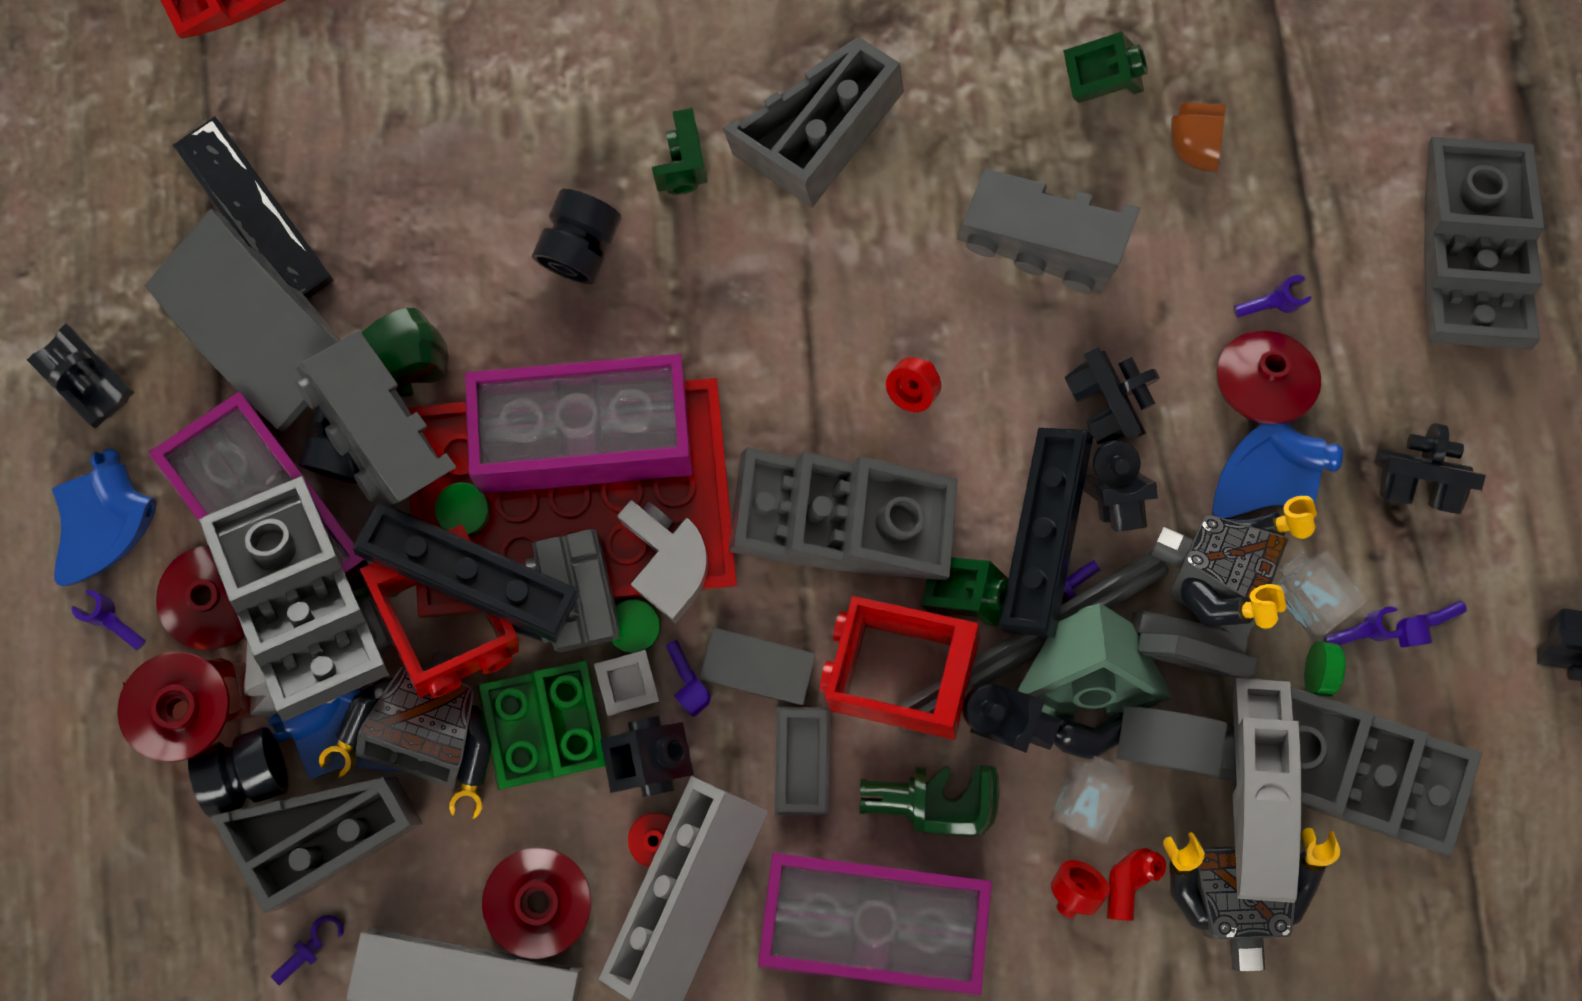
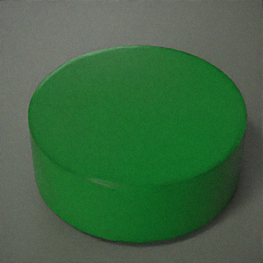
[435,482,491,537]
[611,600,661,654]
[1304,641,1346,697]

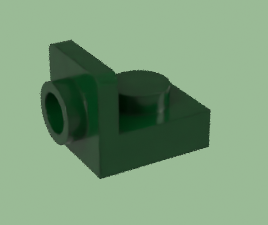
[1063,31,1148,103]
[652,108,708,195]
[921,557,1008,627]

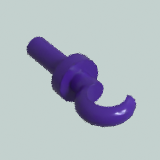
[1063,560,1101,599]
[271,915,344,986]

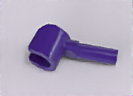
[1234,275,1312,318]
[71,590,146,651]
[1396,601,1467,648]
[1324,607,1405,645]
[666,640,711,717]

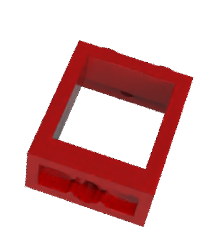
[360,524,519,698]
[820,596,980,740]

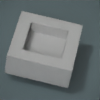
[594,650,660,717]

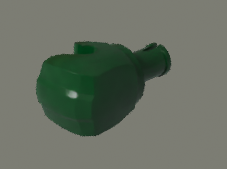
[361,308,449,397]
[859,765,1000,837]

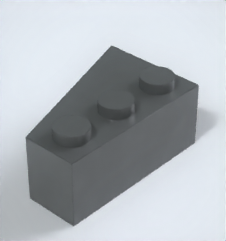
[723,37,904,208]
[958,168,1141,294]
[295,330,456,505]
[211,777,423,913]

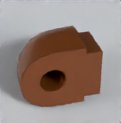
[1171,103,1226,173]

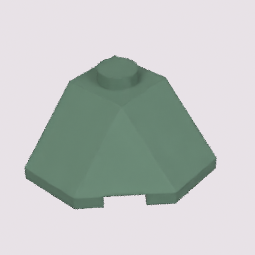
[1018,603,1171,717]

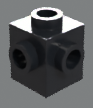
[600,716,694,797]

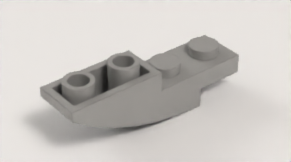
[1232,678,1301,903]

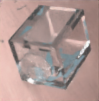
[1276,550,1367,638]
[1049,756,1134,845]

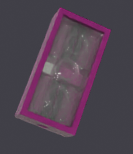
[465,354,693,494]
[148,391,368,586]
[758,852,992,996]

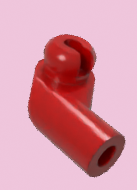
[1107,848,1167,921]

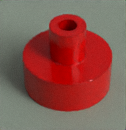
[885,357,942,413]
[628,812,672,867]
[1051,860,1110,918]

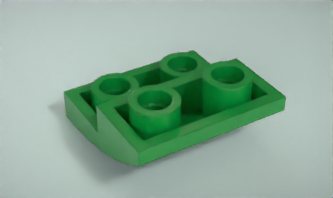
[477,661,605,790]

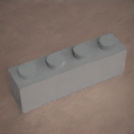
[599,776,768,1001]
[346,928,584,1001]

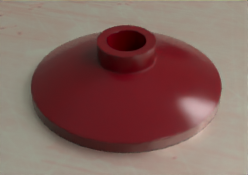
[1216,331,1321,424]
[156,545,245,650]
[117,652,230,762]
[482,847,591,959]

